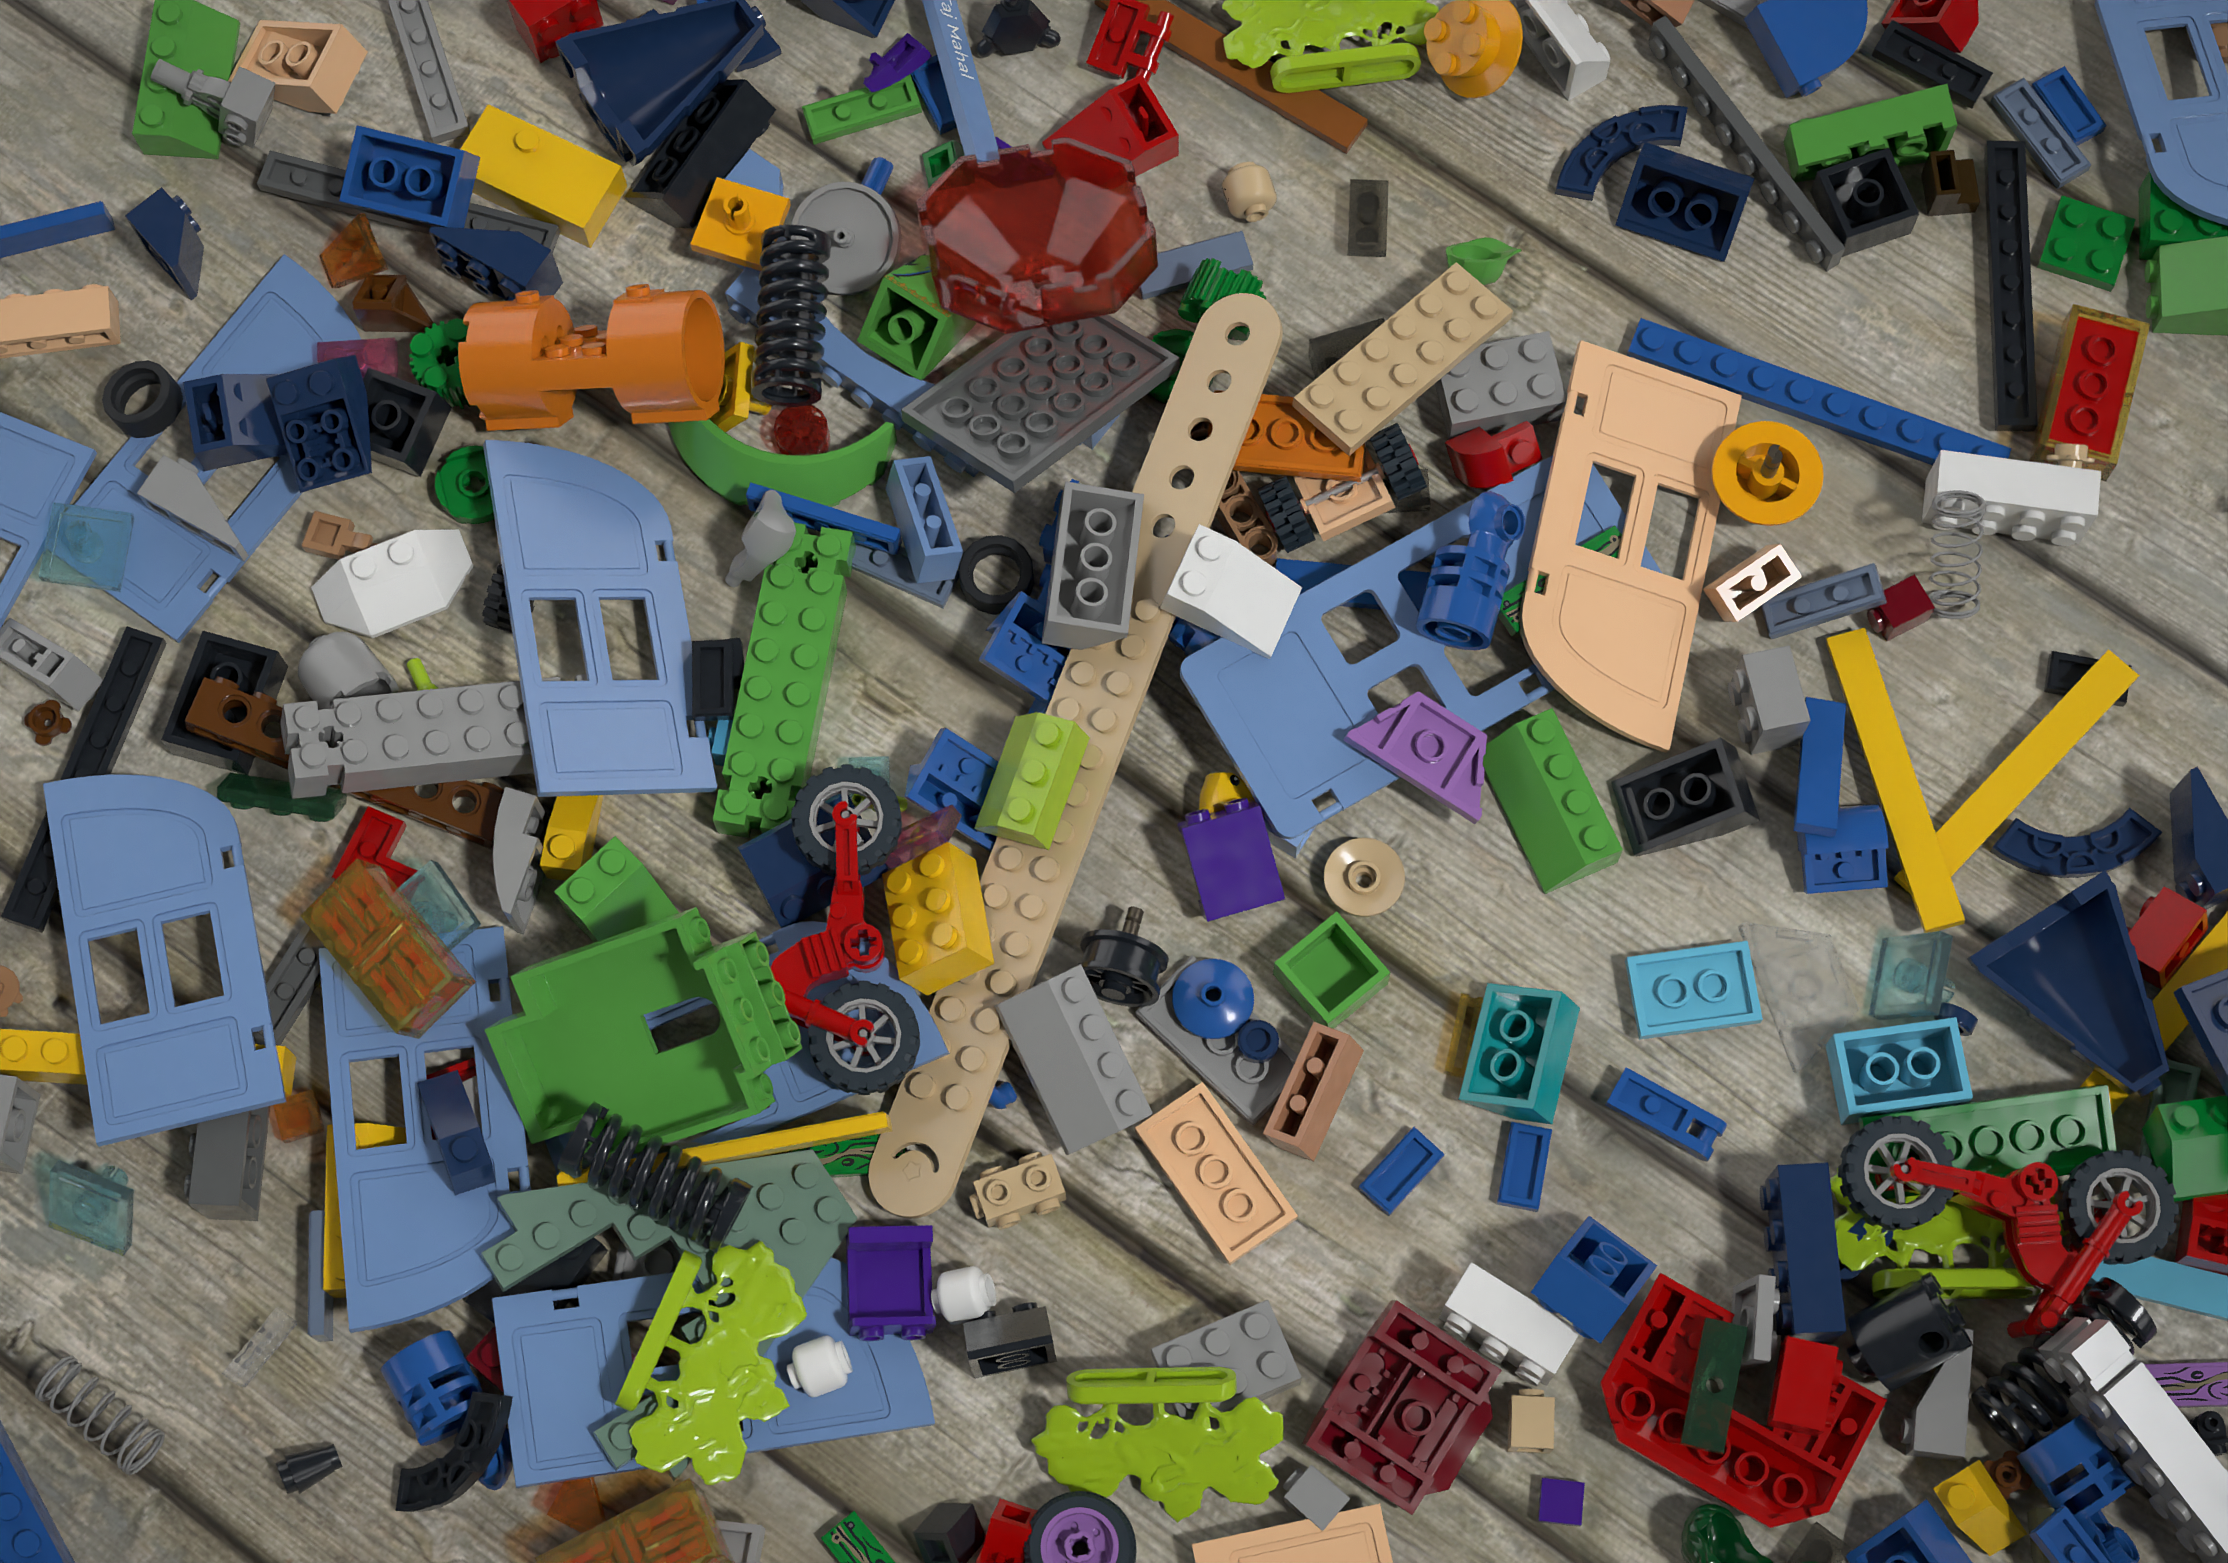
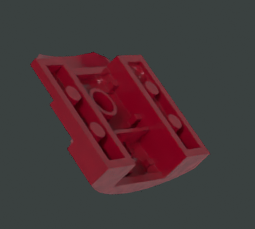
[1302,1300,1502,1515]

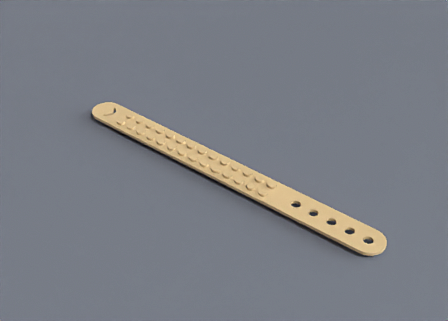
[868,293,1283,1219]

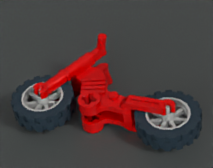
[770,764,920,1095]
[1838,1115,2179,1339]

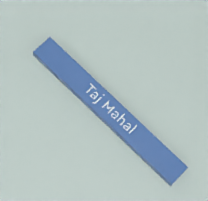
[922,0,1003,174]

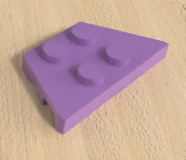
[1343,691,1487,824]

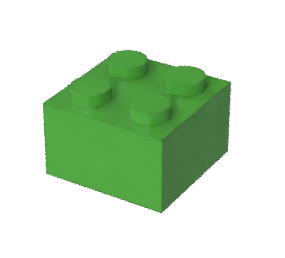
[1273,911,1391,1029]

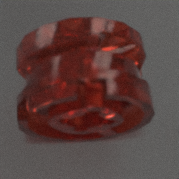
[774,405,831,455]

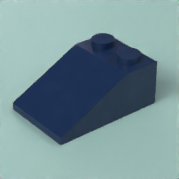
[2170,766,2228,910]

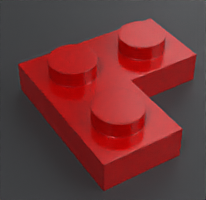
[332,806,425,912]

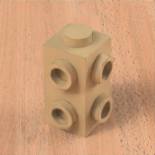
[969,1152,1066,1230]

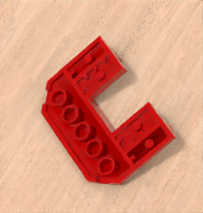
[1600,1273,1887,1529]

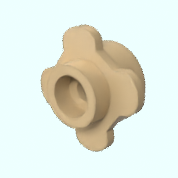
[2046,444,2095,468]

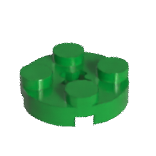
[435,445,494,524]

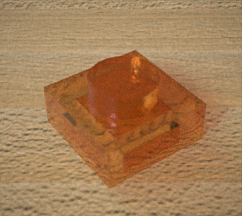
[273,1090,325,1144]

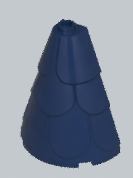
[555,0,766,166]
[1967,870,2169,1097]

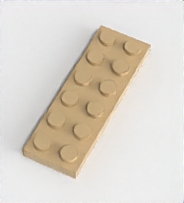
[1292,262,1513,456]

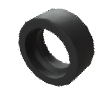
[102,360,183,438]
[959,535,1034,615]

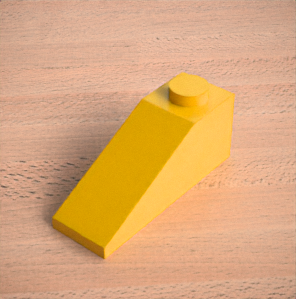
[540,795,604,881]

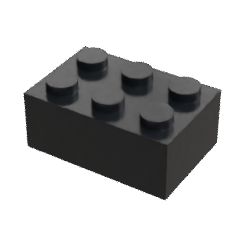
[161,631,288,775]

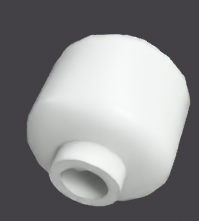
[931,1266,996,1325]
[787,1335,853,1398]

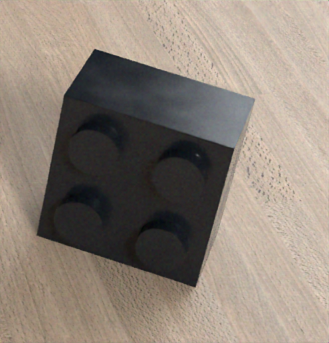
[1810,148,1919,257]
[363,368,452,477]

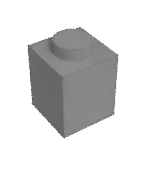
[1282,1464,1350,1531]

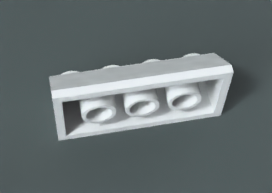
[1509,0,1610,101]

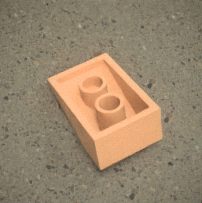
[228,20,368,114]

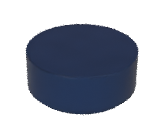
[1934,1002,1978,1036]
[1238,1020,1279,1063]

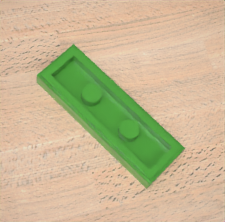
[802,75,922,145]

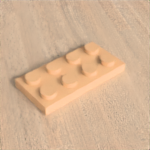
[1135,1082,1298,1266]

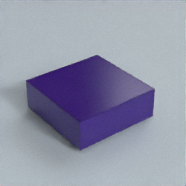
[1538,1478,1585,1527]

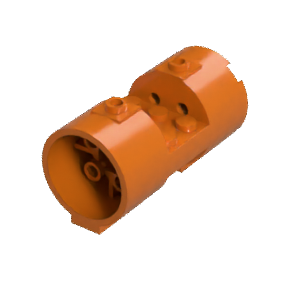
[458,284,725,431]

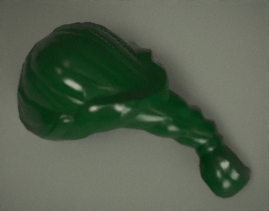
[1681,1504,1818,1563]

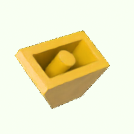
[1933,1460,2027,1556]

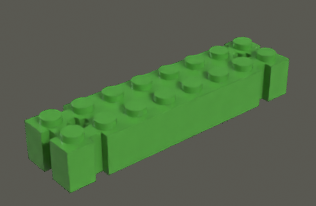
[713,523,856,838]

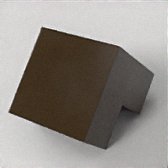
[1921,150,1980,216]

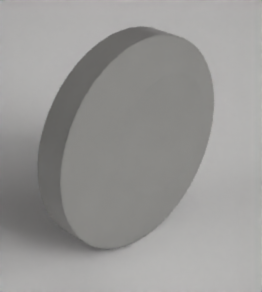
[791,182,902,295]

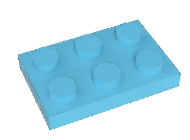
[1625,941,1763,1040]

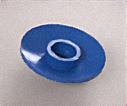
[1172,959,1254,1039]

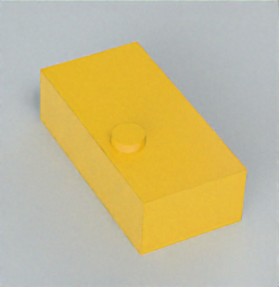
[460,104,627,248]

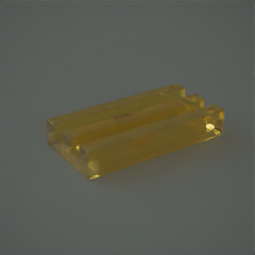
[1443,993,1484,1078]

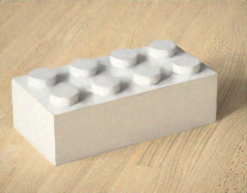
[1922,450,2101,546]

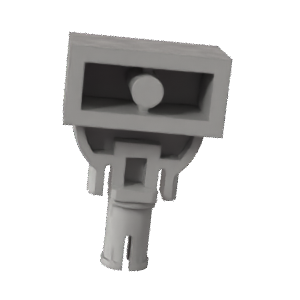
[151,59,275,148]

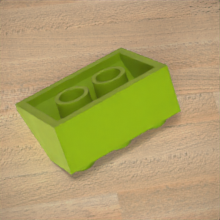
[974,712,1090,850]

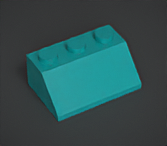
[1459,983,1580,1124]

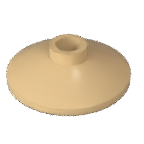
[1324,838,1405,917]

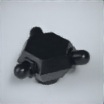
[976,0,1061,58]

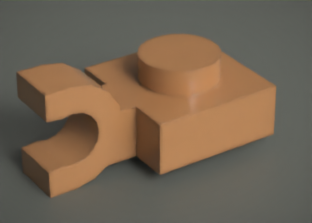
[302,511,377,560]

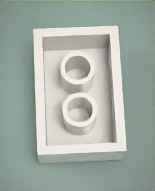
[1439,1262,1579,1386]

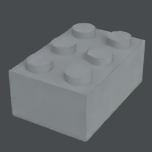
[1435,331,1567,440]
[1151,1300,1302,1423]

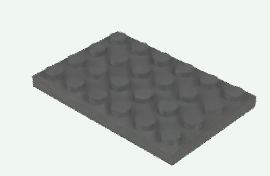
[901,290,1180,493]

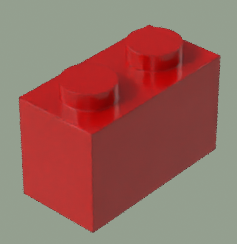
[2127,886,2208,990]
[1766,1336,1843,1437]

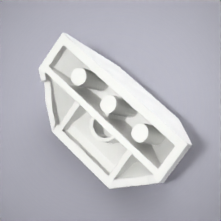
[311,529,473,638]

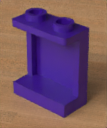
[1177,798,1285,922]
[846,1225,936,1342]

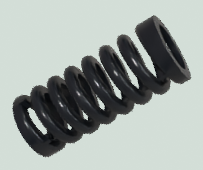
[751,225,831,407]
[557,1101,753,1254]
[1971,1277,2157,1452]

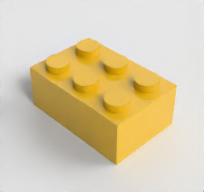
[882,842,994,996]

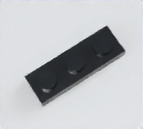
[1872,20,1993,109]

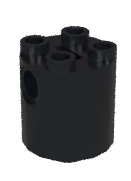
[1847,1272,1973,1392]

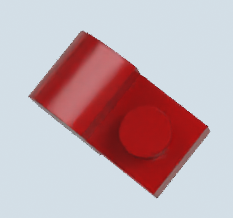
[1445,421,1543,488]
[975,1498,1038,1563]

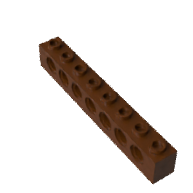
[185,677,504,849]

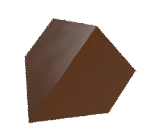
[352,274,434,333]

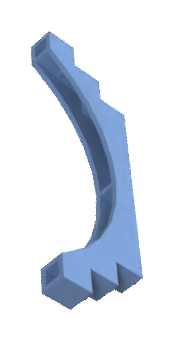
[725,149,1120,477]

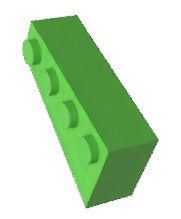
[1783,84,1957,183]

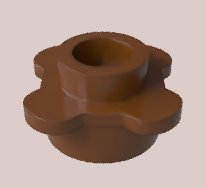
[24,700,72,746]
[1983,1450,2032,1500]

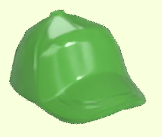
[1445,237,1522,285]

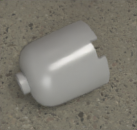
[298,632,399,710]

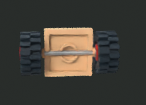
[1257,423,1427,553]

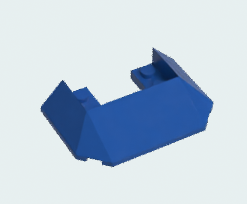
[904,591,1071,852]

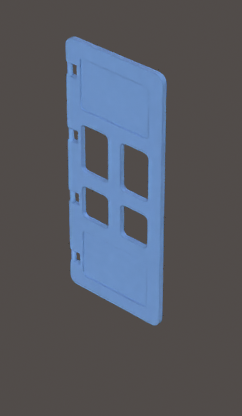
[1179,455,1663,839]

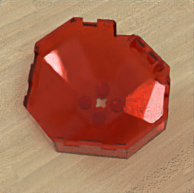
[916,137,1158,334]

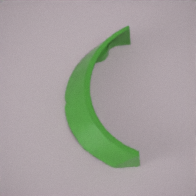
[668,419,897,507]

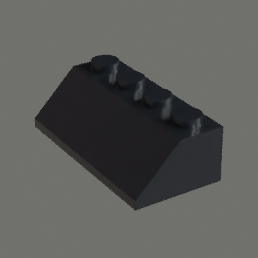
[624,79,777,229]

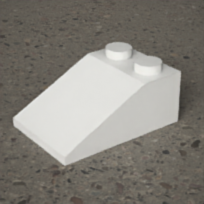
[1160,524,1302,659]

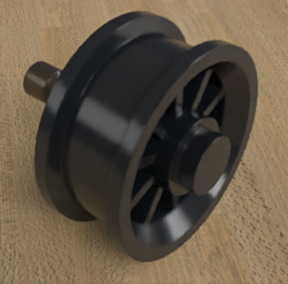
[1074,906,1169,1007]

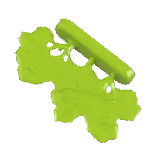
[1222,0,1439,93]
[1830,1168,2069,1299]
[615,1241,807,1485]
[1031,1367,1284,1523]

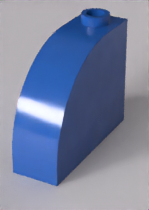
[1744,0,1868,98]

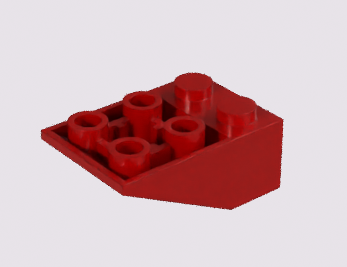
[1042,74,1179,205]
[2174,1194,2228,1276]

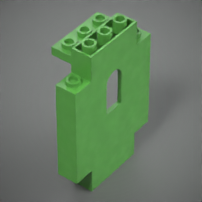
[485,907,802,1162]

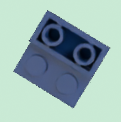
[1797,804,1889,894]

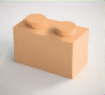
[1703,544,1802,622]

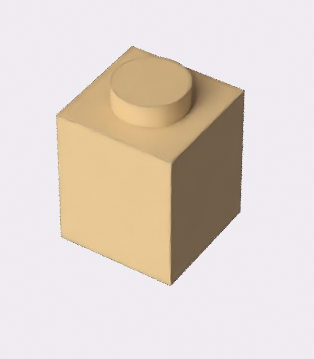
[1507,1389,1555,1454]

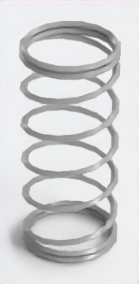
[1928,490,1985,619]
[35,1356,165,1475]

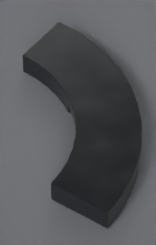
[395,1391,513,1512]

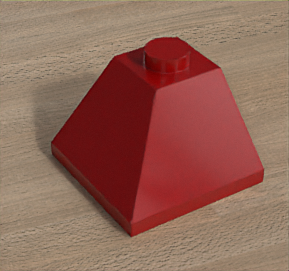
[1881,0,1979,53]

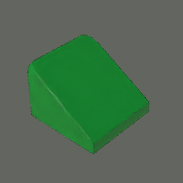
[922,140,974,190]

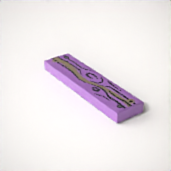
[2144,1362,2228,1408]

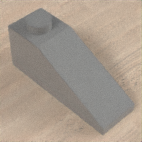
[137,455,249,562]
[0,618,103,712]
[1900,1329,1974,1462]

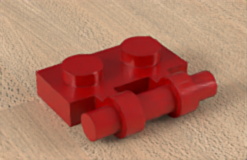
[1086,0,1174,83]

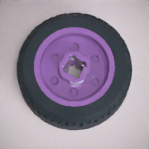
[1024,1491,1137,1563]

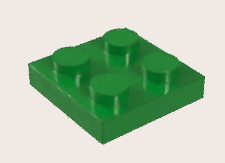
[2037,195,2136,292]

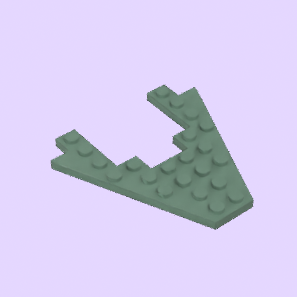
[481,1149,857,1481]

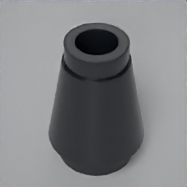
[276,1444,343,1494]

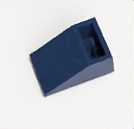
[429,226,563,301]
[266,355,372,493]
[183,374,288,471]

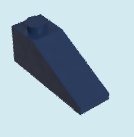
[417,1070,496,1195]

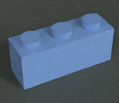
[885,456,963,584]

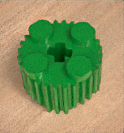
[1177,258,1266,341]
[409,318,472,409]

